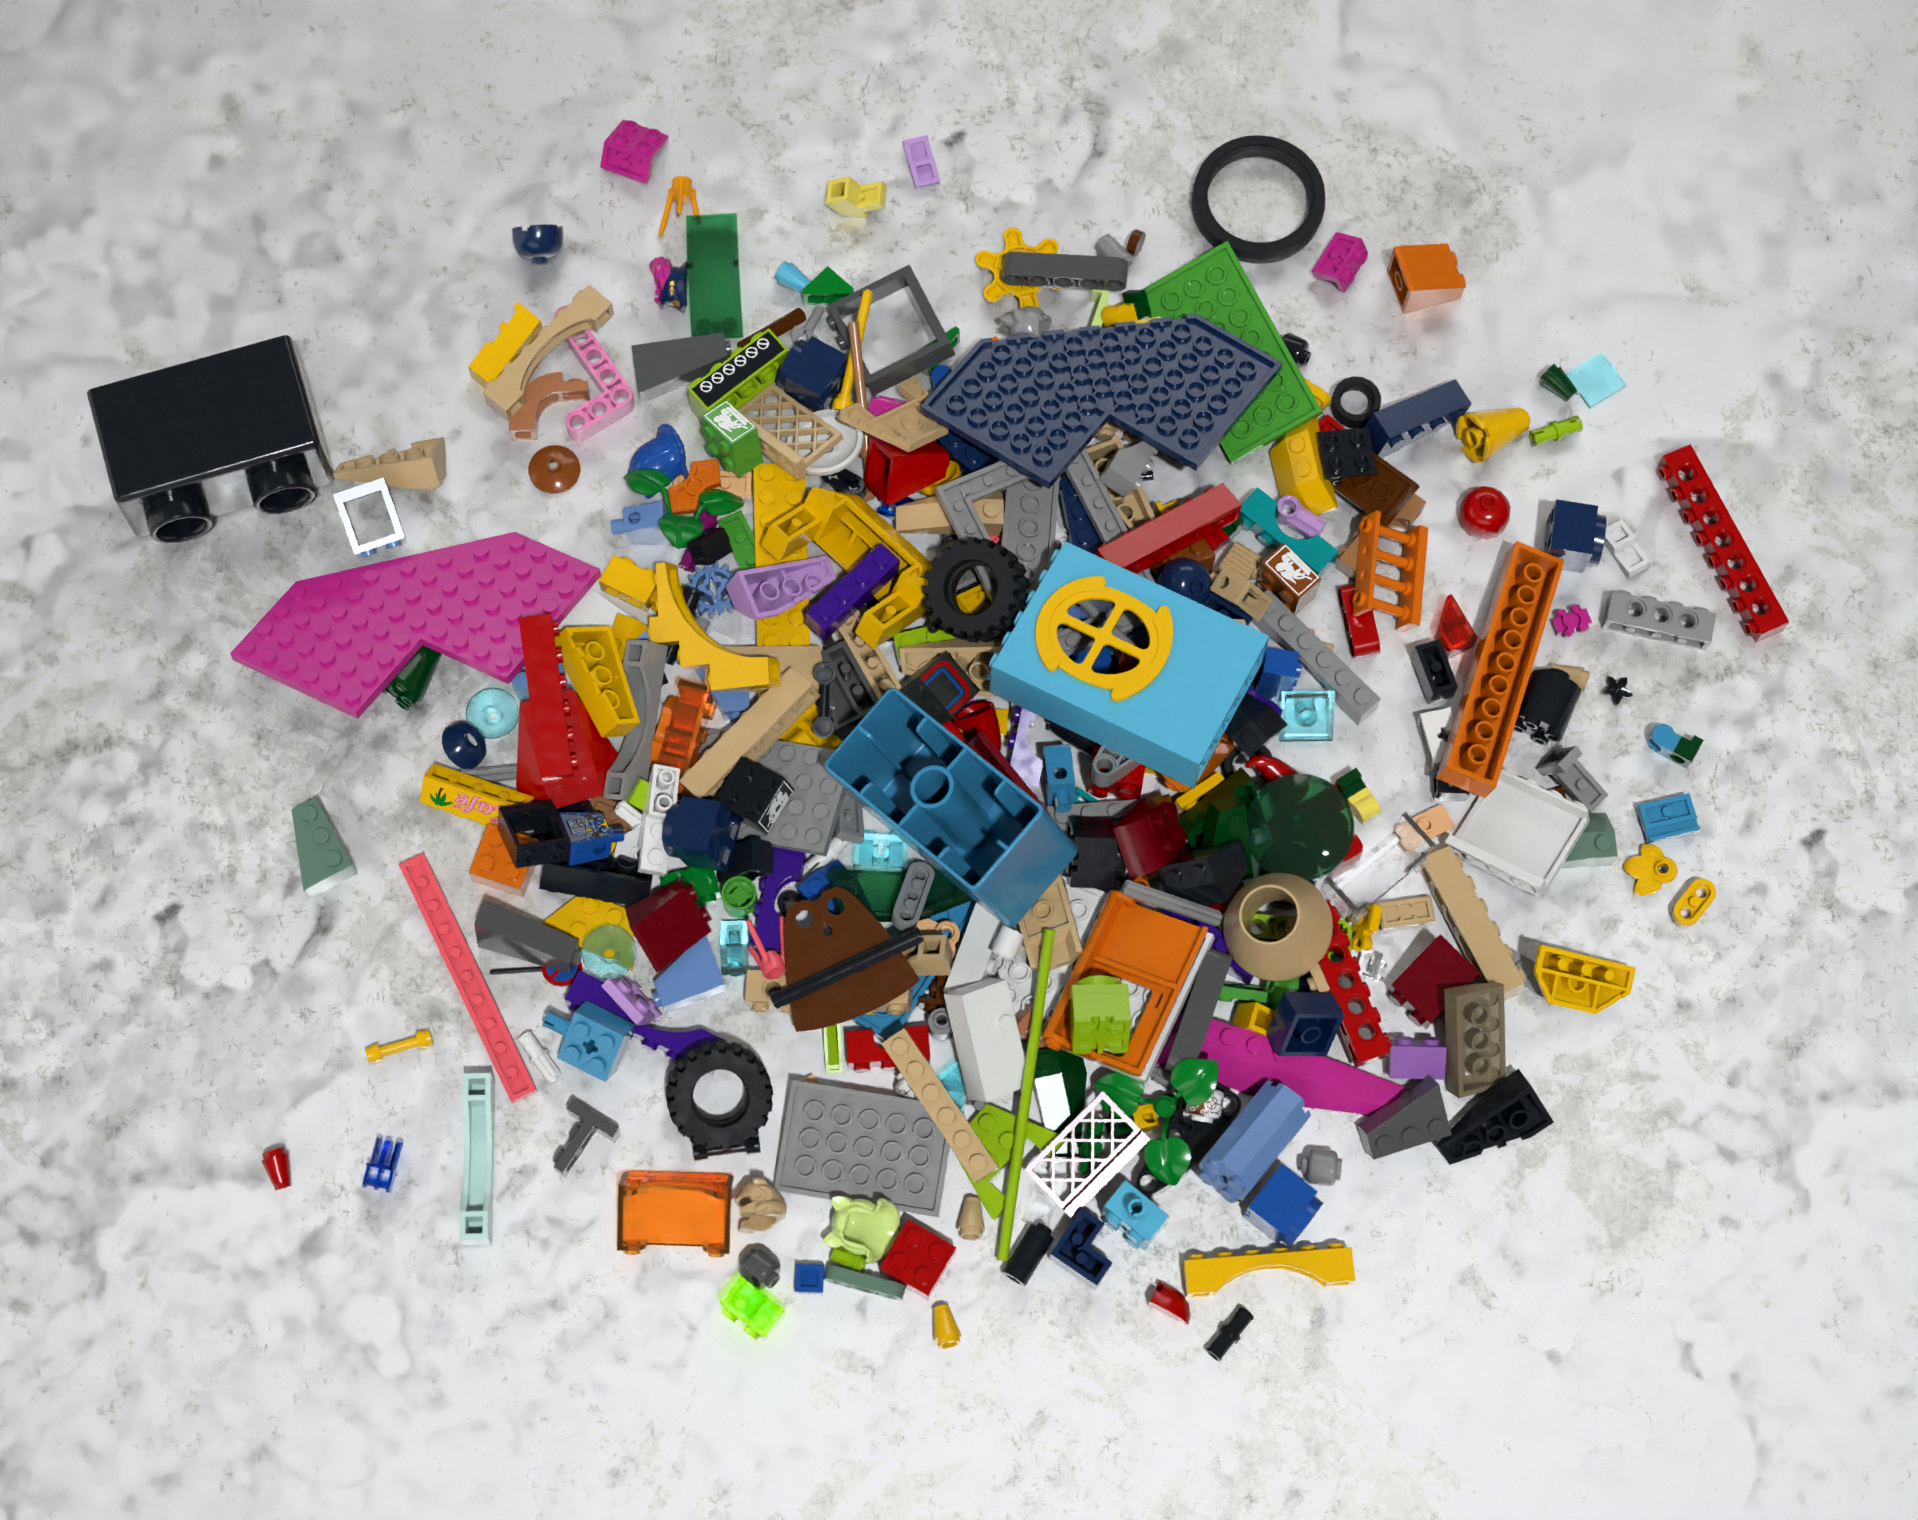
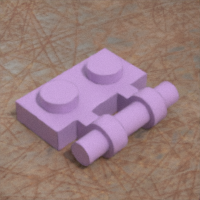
[601,976,663,1025]

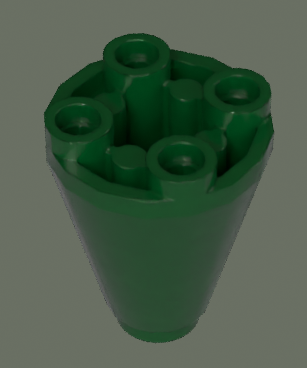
[382,646,442,711]

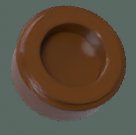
[1126,229,1146,256]

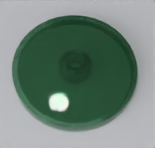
[1247,774,1355,882]

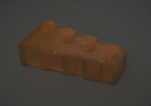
[657,678,716,801]

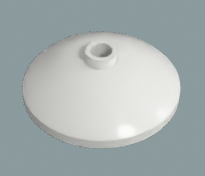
[787,409,864,476]

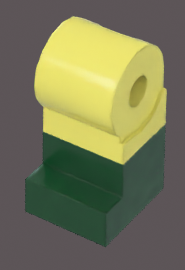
[1335,767,1381,824]

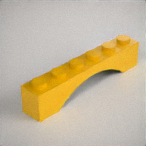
[1182,1243,1356,1298]

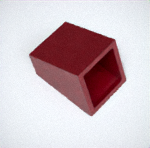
[625,878,712,973]
[1387,934,1480,1030]

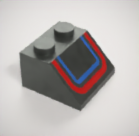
[899,650,980,725]

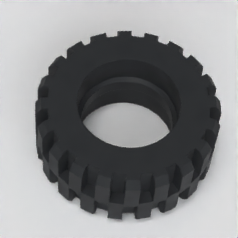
[923,537,1030,643]
[666,1040,773,1150]

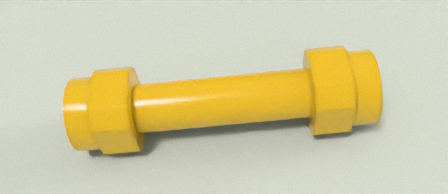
[365,1029,434,1064]

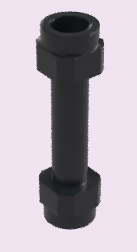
[693,1136,761,1161]

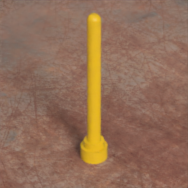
[832,289,873,410]

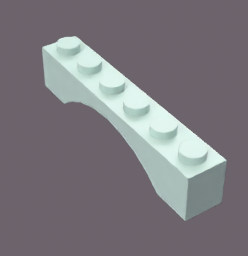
[460,1073,495,1245]

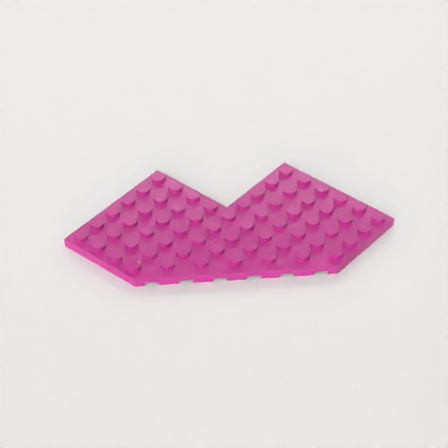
[230,532,601,719]

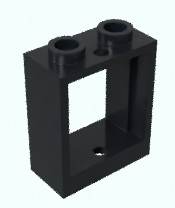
[497,800,570,868]

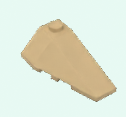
[895,492,1004,536]
[899,637,1004,697]

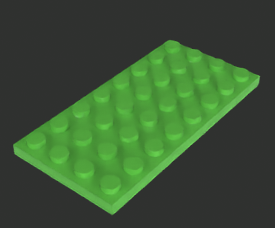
[1144,241,1324,465]

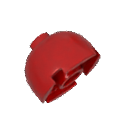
[1457,486,1511,540]

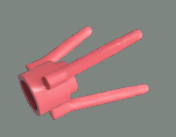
[746,916,786,980]

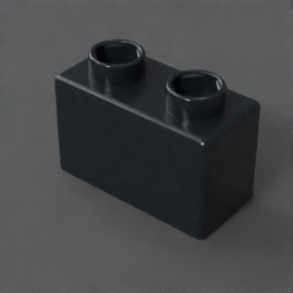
[87,335,335,544]

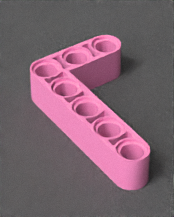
[555,305,635,442]

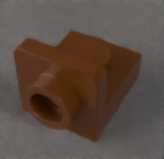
[919,976,949,1014]

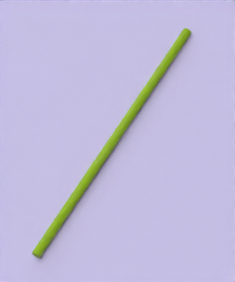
[997,929,1055,1262]

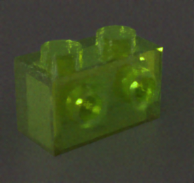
[720,1276,786,1341]

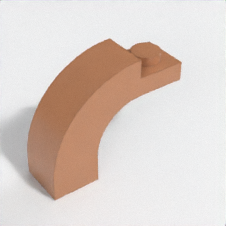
[509,372,590,440]

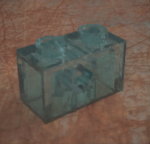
[853,830,909,875]

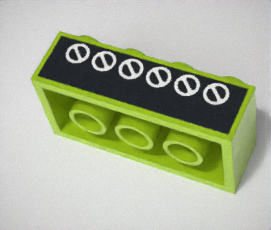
[688,328,789,422]

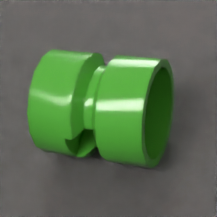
[721,876,758,920]

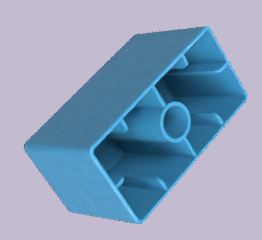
[825,688,1077,928]

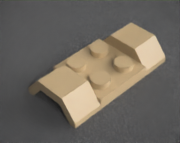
[1019,874,1083,970]

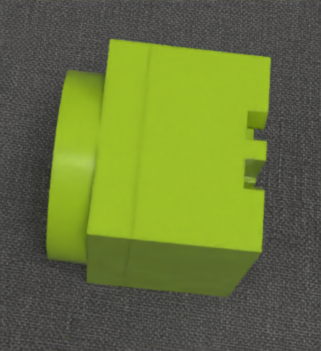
[1070,975,1131,1054]

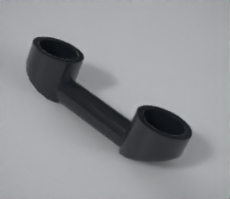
[813,663,835,738]

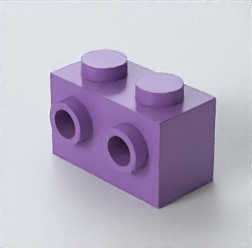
[1386,1036,1447,1080]

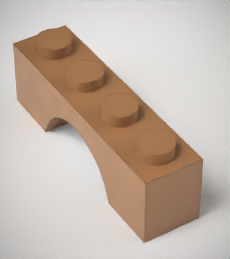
[1336,493,1426,583]

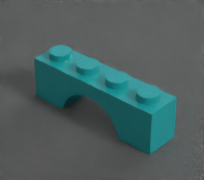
[1239,487,1339,577]

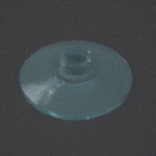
[466,688,519,739]
[582,925,637,980]

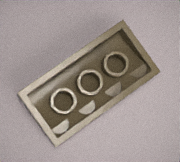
[1444,983,1506,1098]

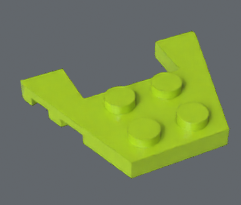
[955,1104,1065,1221]

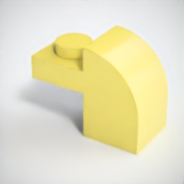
[826,176,887,218]

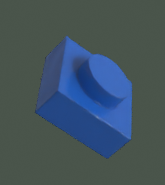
[795,1264,825,1294]

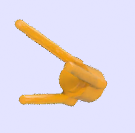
[658,176,701,237]

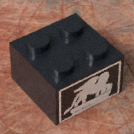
[714,756,795,835]

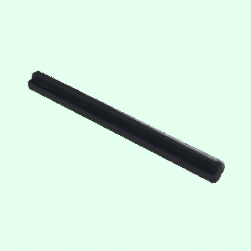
[771,927,924,1009]

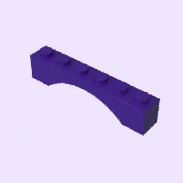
[564,970,727,1075]

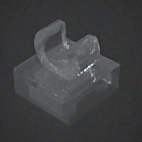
[1357,950,1387,981]

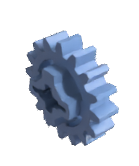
[685,562,736,619]

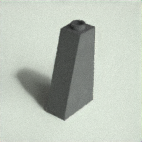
[632,332,732,403]
[474,900,583,974]

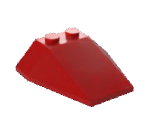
[516,687,618,809]

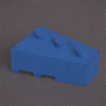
[1254,647,1302,703]

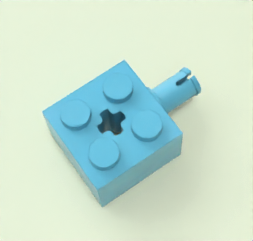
[1101,1180,1169,1251]

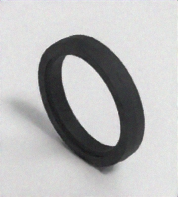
[1192,135,1325,264]

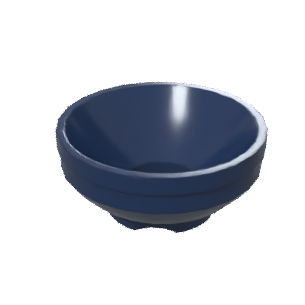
[442,722,486,769]

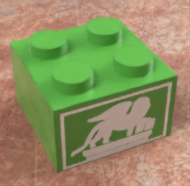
[701,399,763,478]

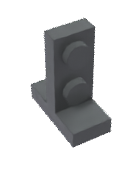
[553,1099,621,1178]

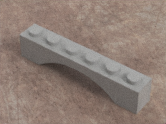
[1098,440,1159,497]
[1251,589,1381,726]
[603,639,668,802]

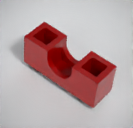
[846,1025,930,1073]

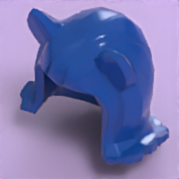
[627,424,689,499]

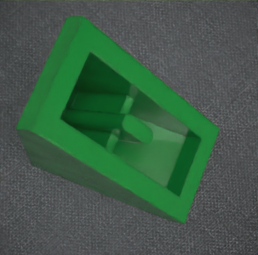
[803,266,854,305]

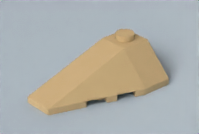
[333,437,446,491]

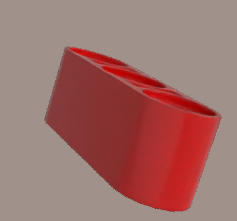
[1338,584,1380,658]

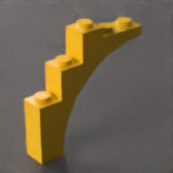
[647,562,781,693]

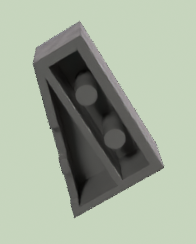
[821,640,879,739]
[1358,1075,1452,1160]

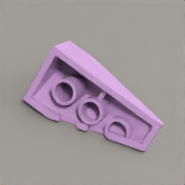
[726,555,837,621]

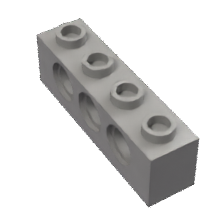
[1602,590,1716,651]

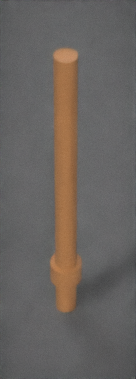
[848,321,871,473]

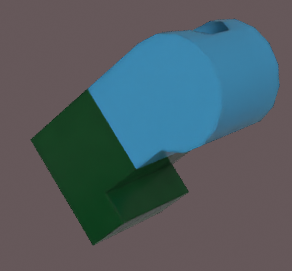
[1647,724,1704,769]

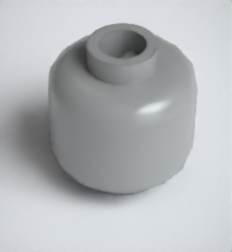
[1301,1148,1342,1186]

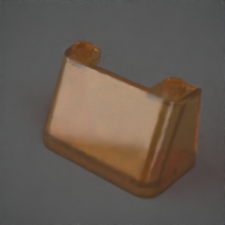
[617,1170,734,1257]

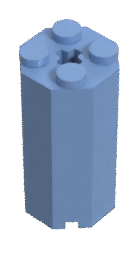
[1199,1080,1311,1203]

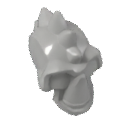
[998,306,1070,338]

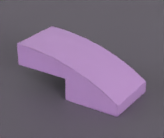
[903,135,940,188]

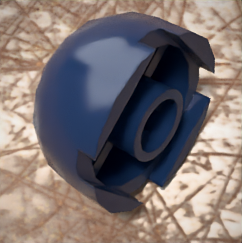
[512,224,563,265]
[1158,557,1212,604]

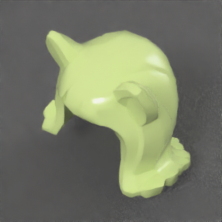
[823,1196,901,1264]

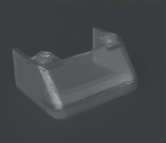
[1319,812,1435,924]

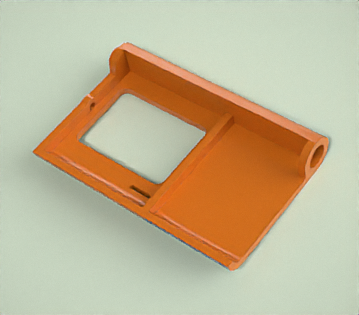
[1042,890,1209,1077]

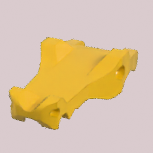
[778,703,842,750]

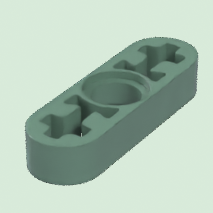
[824,1265,906,1301]

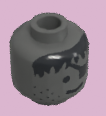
[739,1248,781,1290]

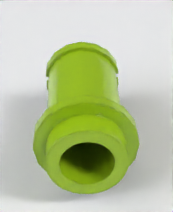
[830,1247,866,1273]

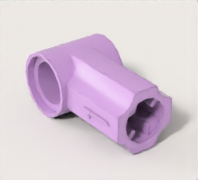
[1275,495,1327,538]

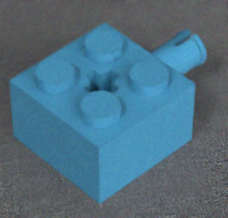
[542,1001,635,1082]

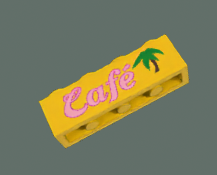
[419,763,534,834]

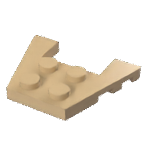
[839,376,949,452]

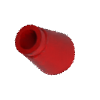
[261,1147,291,1190]

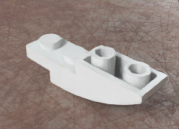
[638,764,680,877]

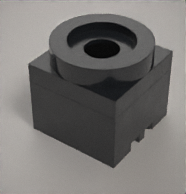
[1065,816,1126,889]

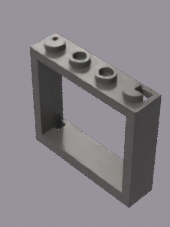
[827,264,955,396]

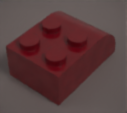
[1113,794,1186,879]

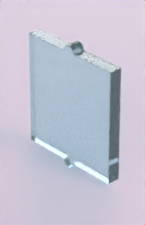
[1566,352,1627,409]

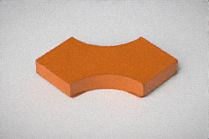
[669,459,721,515]
[650,696,679,766]

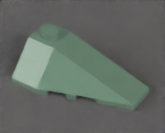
[1561,813,1618,869]

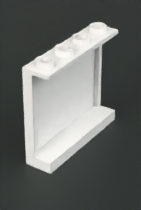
[1445,767,1590,899]

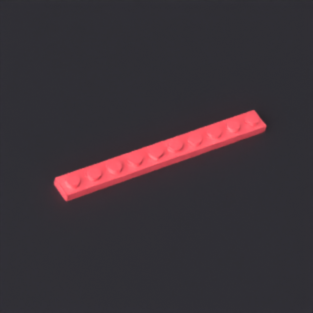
[399,853,537,1104]

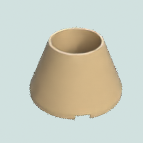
[1223,873,1333,982]

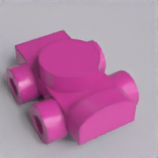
[1551,604,1592,637]

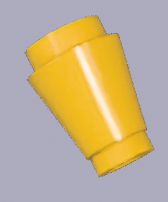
[933,1304,962,1349]

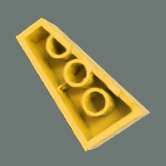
[555,626,640,738]

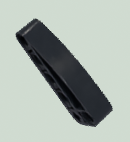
[1134,1083,1241,1199]

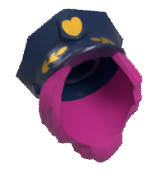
[649,257,688,313]

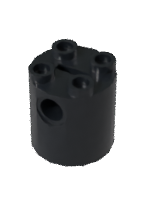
[1514,668,1581,745]

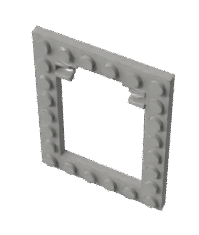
[935,448,1155,658]

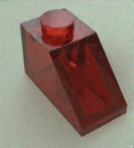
[1434,594,1478,660]

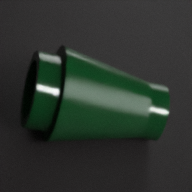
[1540,364,1578,401]

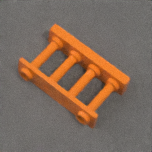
[1352,510,1428,632]

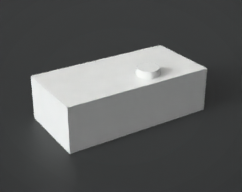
[944,978,1025,1102]

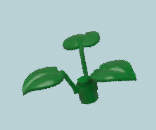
[624,468,744,550]
[1095,1058,1219,1186]

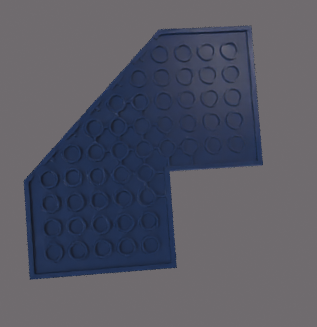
[920,314,1283,489]

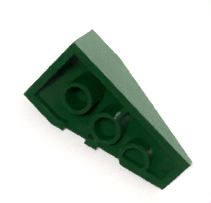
[1033,1048,1087,1165]

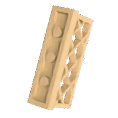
[738,384,843,481]

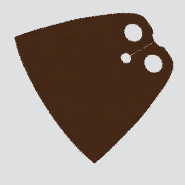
[784,887,920,1032]

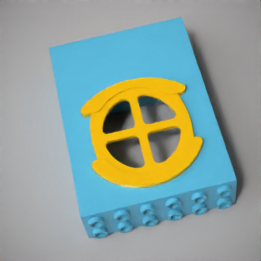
[988,541,1270,789]

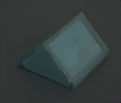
[1277,691,1335,742]

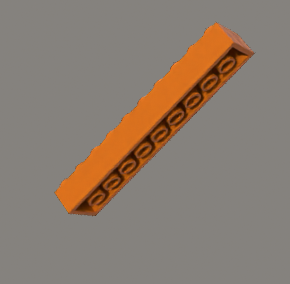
[1436,541,1565,798]

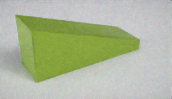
[823,1023,843,1074]

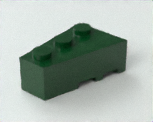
[1178,767,1267,851]
[1198,793,1254,880]

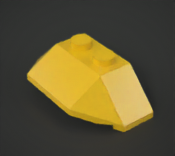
[1269,418,1338,516]
[1533,944,1636,1014]

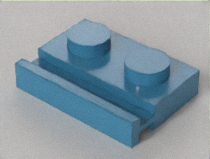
[1636,793,1701,844]

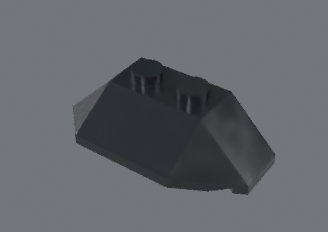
[1147,841,1250,906]

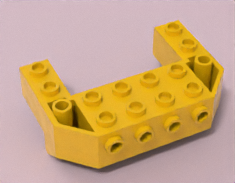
[761,487,933,650]

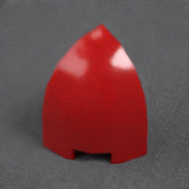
[1148,1281,1191,1326]

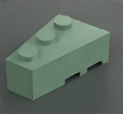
[292,797,357,899]

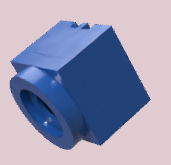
[1243,1164,1324,1247]

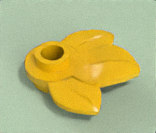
[1623,844,1678,896]

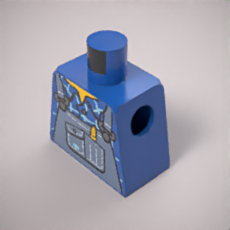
[559,812,624,866]

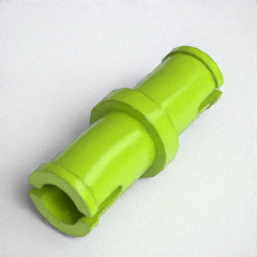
[1529,415,1583,447]

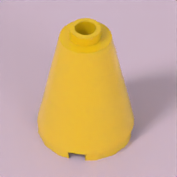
[1456,407,1530,463]

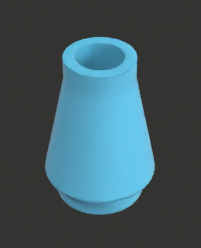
[774,261,811,293]

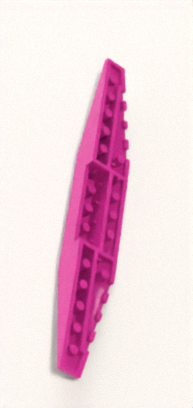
[1156,1009,1411,1116]

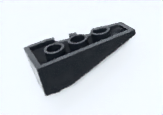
[1224,692,1288,761]
[1437,1069,1554,1165]

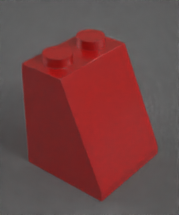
[864,436,950,505]

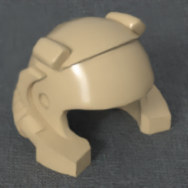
[735,1177,787,1233]

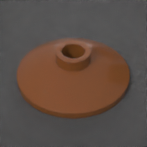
[528,445,580,494]

